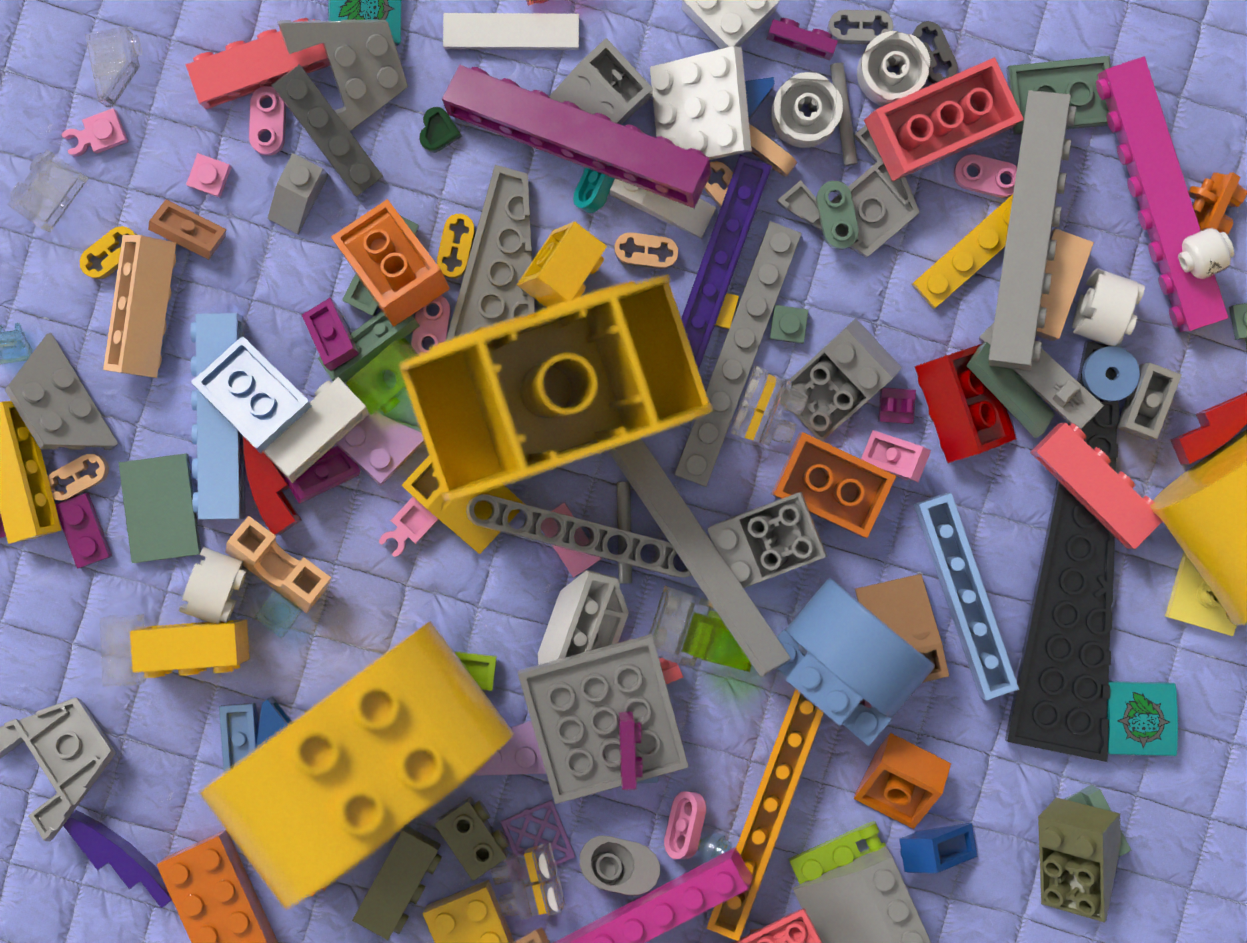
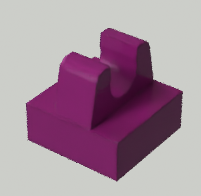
[878,388,916,424]

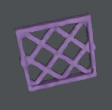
[500,800,576,878]

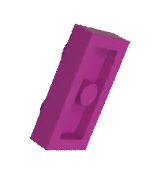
[767,18,838,61]
[302,298,359,371]
[283,446,361,504]
[55,493,112,569]
[619,712,643,790]

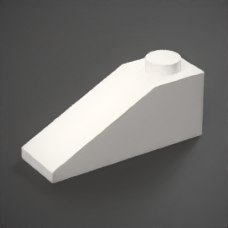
[610,179,716,239]

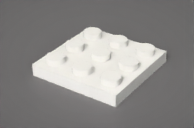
[650,46,752,160]

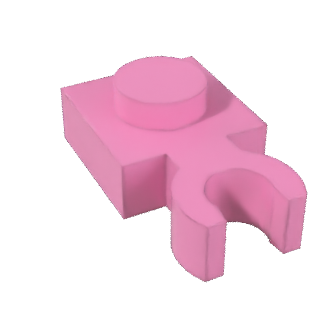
[62,108,128,157]
[379,497,439,557]

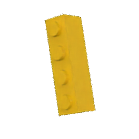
[0,401,62,544]

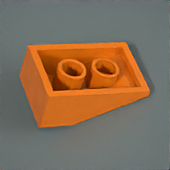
[331,199,450,327]

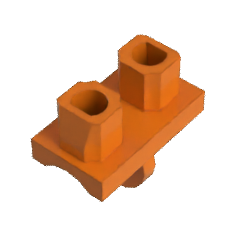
[1188,172,1247,235]

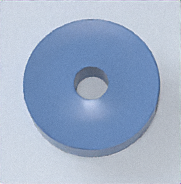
[1082,346,1140,402]

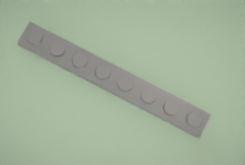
[674,221,802,487]

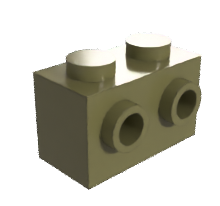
[434,796,510,881]

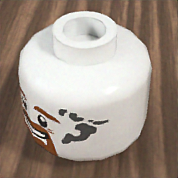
[1178,228,1234,279]

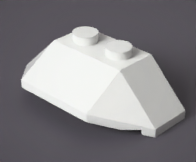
[538,570,629,665]

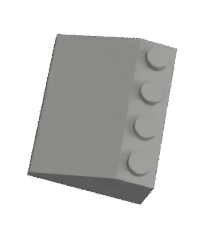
[793,846,931,943]

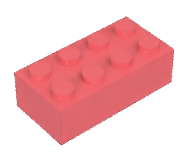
[864,57,1024,182]

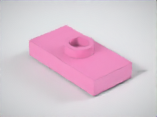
[541,502,602,578]

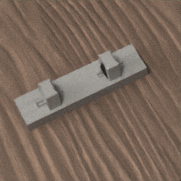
[979,323,1104,429]

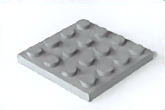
[518,634,689,804]

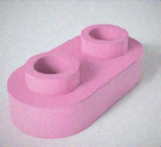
[249,86,286,156]
[953,154,1017,198]
[411,295,451,356]
[664,791,706,860]

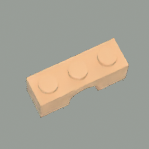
[225,516,331,614]

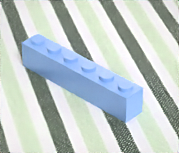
[190,313,245,519]
[913,493,1019,700]

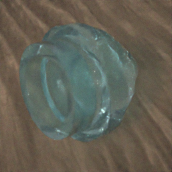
[697,833,732,863]

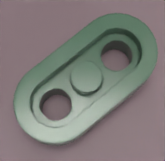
[816,181,859,250]

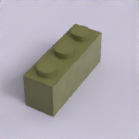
[352,825,443,940]

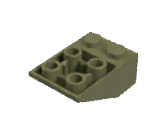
[1038,797,1121,923]

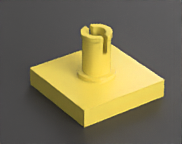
[1165,552,1237,636]

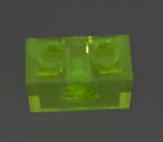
[345,338,419,415]

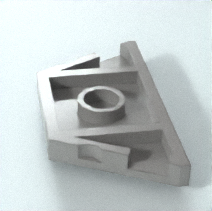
[5,332,118,450]

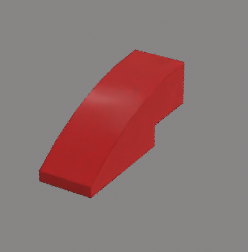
[1170,392,1247,464]
[243,436,302,536]

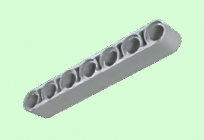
[466,494,692,577]

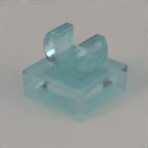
[0,323,32,364]

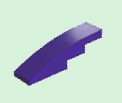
[63,809,172,908]

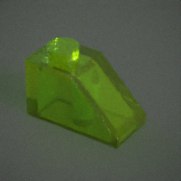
[681,610,752,672]

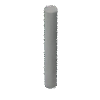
[830,63,858,166]
[617,482,632,584]

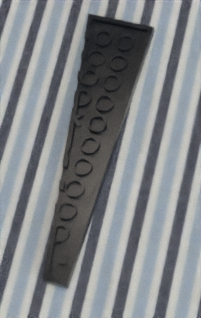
[1005,341,1119,762]

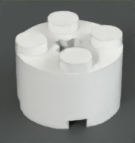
[857,31,930,107]
[771,72,843,148]
[1072,268,1145,347]
[179,547,248,624]

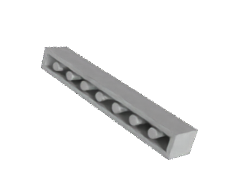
[989,90,1076,371]

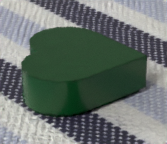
[419,107,462,153]

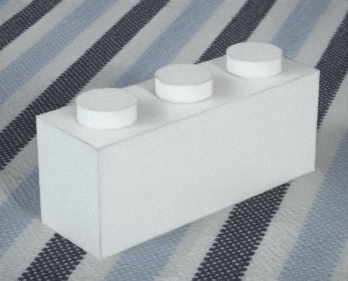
[263,377,369,483]

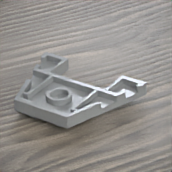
[277,20,408,131]
[776,125,920,258]
[0,697,116,842]

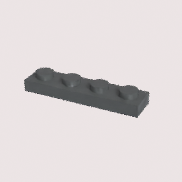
[272,64,383,197]

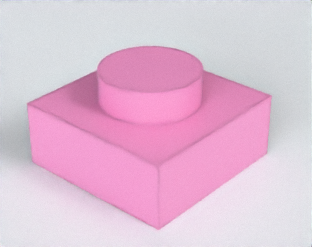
[186,153,232,198]

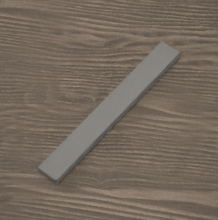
[609,438,791,677]

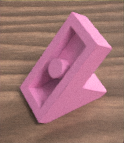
[861,430,931,482]

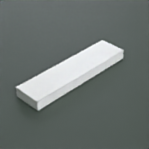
[443,13,579,50]

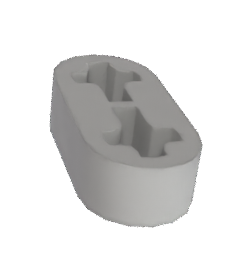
[827,10,893,44]

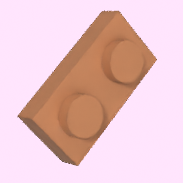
[148,199,227,260]

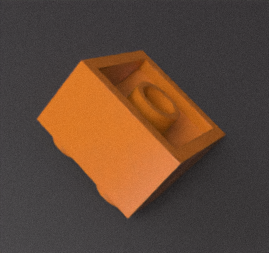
[853,733,951,829]

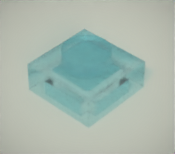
[254,590,303,638]

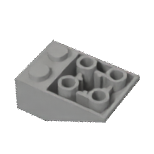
[549,38,653,125]
[775,318,902,441]
[707,492,827,588]

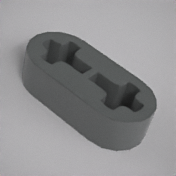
[912,21,958,84]

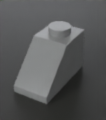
[267,153,329,235]

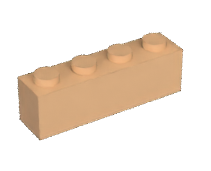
[103,235,176,378]

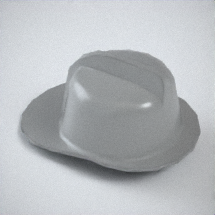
[579,835,660,896]

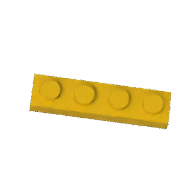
[911,194,1013,309]

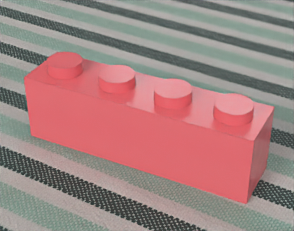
[185,18,330,109]
[1030,422,1163,549]

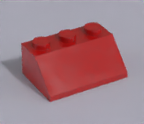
[915,343,1017,463]

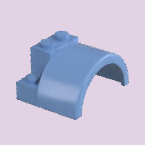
[777,578,935,747]

